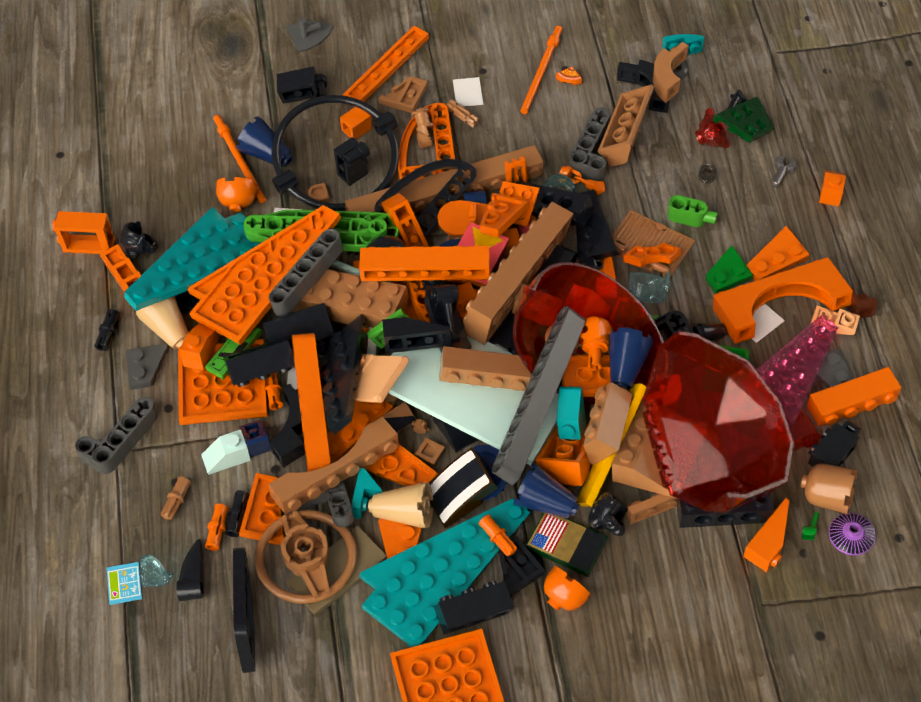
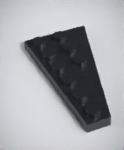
[317,314,367,434]

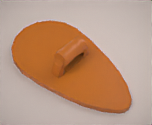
[437,200,488,236]

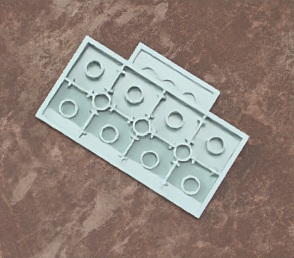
[388,336,559,466]

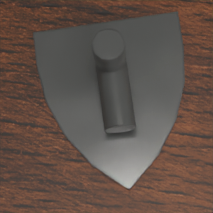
[286,18,333,53]

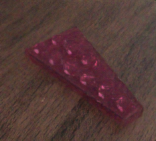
[740,315,838,428]

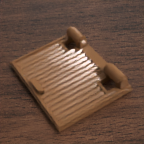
[612,210,695,280]

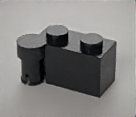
[277,66,327,104]
[334,137,370,186]

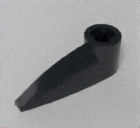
[176,539,204,602]

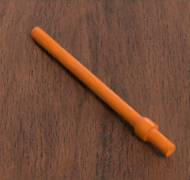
[520,26,563,114]
[213,115,266,203]

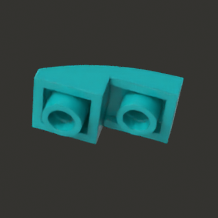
[662,34,704,55]

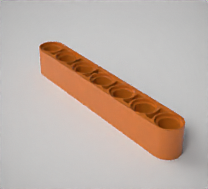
[292,333,331,472]

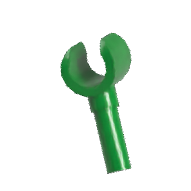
[802,512,820,540]

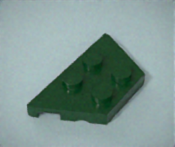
[712,97,774,143]

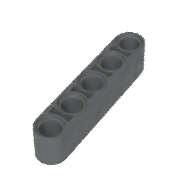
[269,229,343,316]

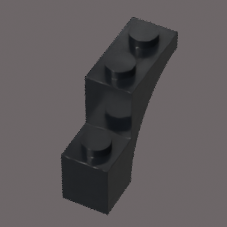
[269,384,305,468]

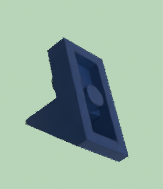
[239,420,271,457]

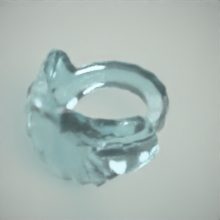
[543,173,576,192]
[139,554,174,587]

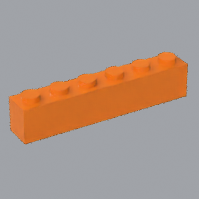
[359,245,490,281]

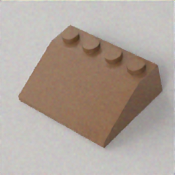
[612,400,706,499]

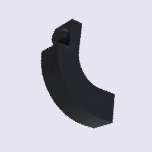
[617,60,670,113]

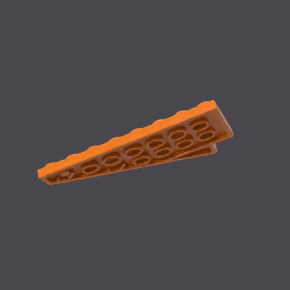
[187,205,341,345]

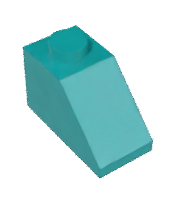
[556,387,587,440]

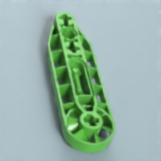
[243,210,399,252]

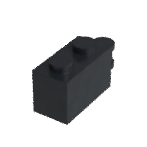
[808,420,862,467]

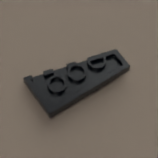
[576,189,620,264]

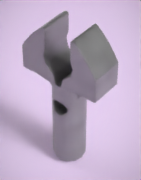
[772,155,796,187]

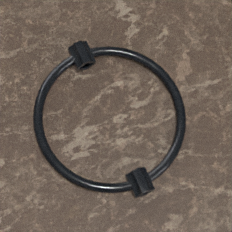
[271,95,399,211]

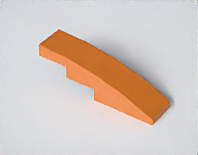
[100,244,141,293]

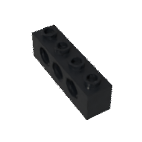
[516,181,594,227]
[677,490,774,528]

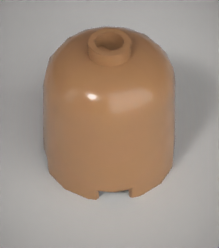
[801,463,858,515]

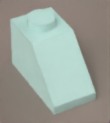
[201,430,251,475]

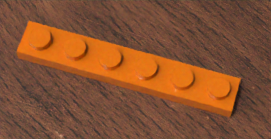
[342,26,429,102]

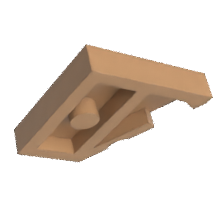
[379,76,428,113]

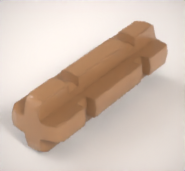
[446,100,479,127]

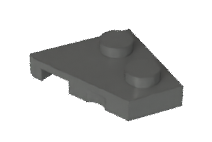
[799,349,853,388]

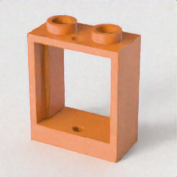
[52,211,115,254]

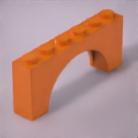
[712,257,853,344]

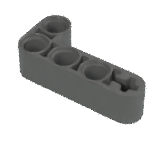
[569,107,610,181]
[75,397,157,474]

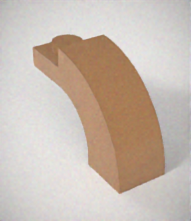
[653,42,689,103]

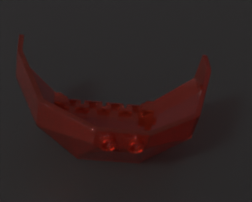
[642,331,794,513]

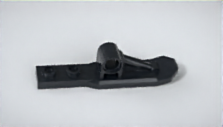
[421,280,472,353]

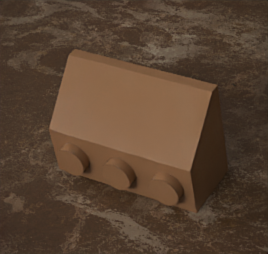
[584,382,633,465]

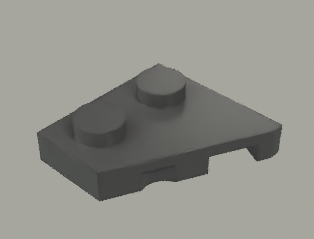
[126,343,168,390]

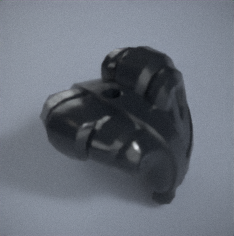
[120,221,158,259]
[588,492,627,536]

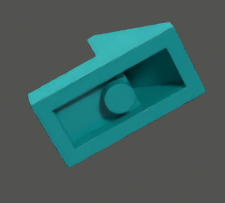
[351,468,382,519]

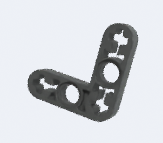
[299,481,354,527]

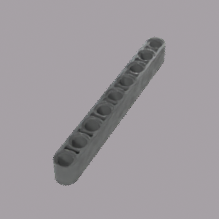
[492,306,586,485]

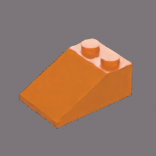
[536,425,591,487]

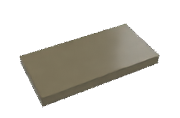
[286,525,387,616]

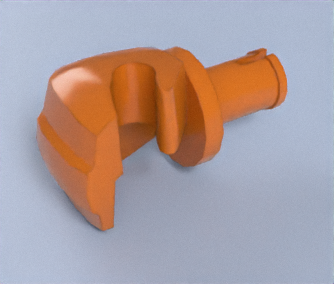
[579,316,612,371]

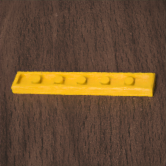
[577,383,647,507]

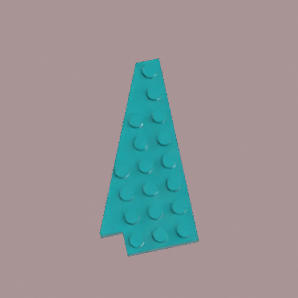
[359,499,530,647]

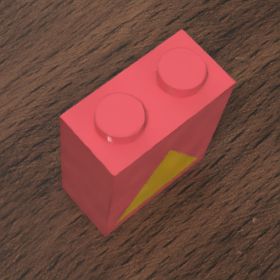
[457,222,509,285]

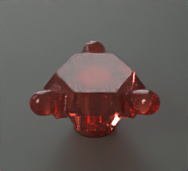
[695,108,730,148]

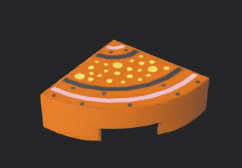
[556,66,582,85]

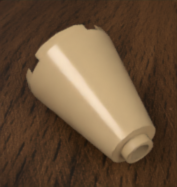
[136,296,189,349]
[368,482,433,528]

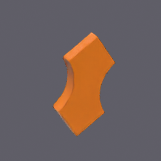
[623,242,681,268]

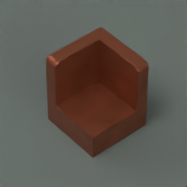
[848,288,878,319]

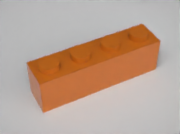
[807,367,902,427]

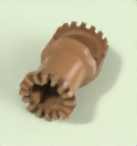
[411,107,434,149]

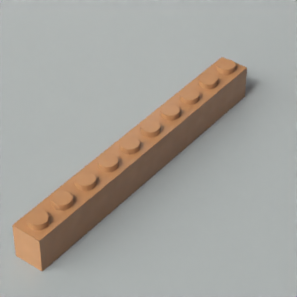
[345,145,543,213]

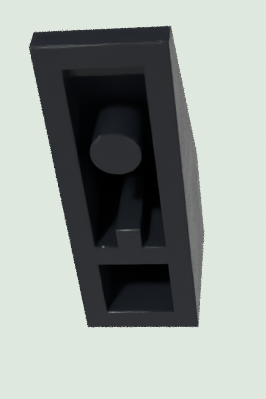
[382,317,452,353]

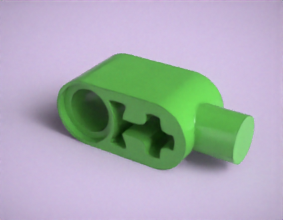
[667,195,718,227]

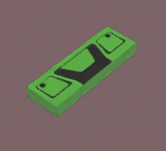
[205,327,262,380]

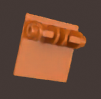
[499,181,540,227]

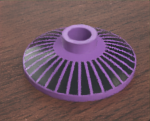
[829,513,876,556]

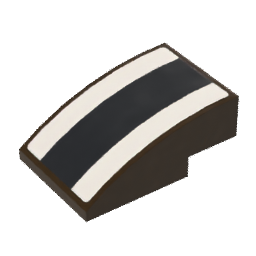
[430,447,499,528]

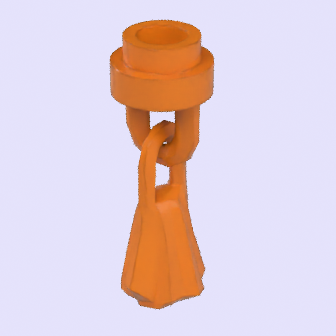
[559,165,605,196]

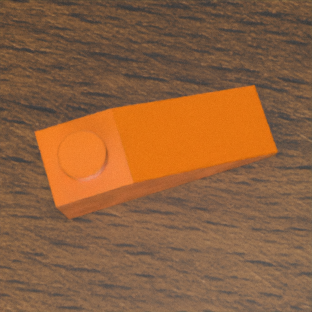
[381,193,429,247]
[179,323,221,370]
[743,498,789,573]

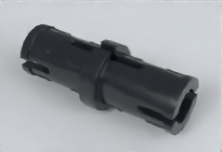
[94,309,120,351]
[225,490,249,537]

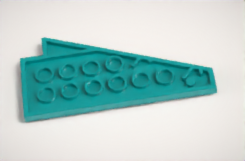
[124,207,261,311]

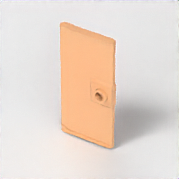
[352,354,409,403]

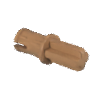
[161,476,191,520]

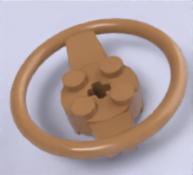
[255,510,357,604]

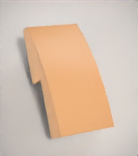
[810,305,860,335]

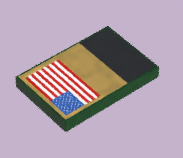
[526,513,608,577]

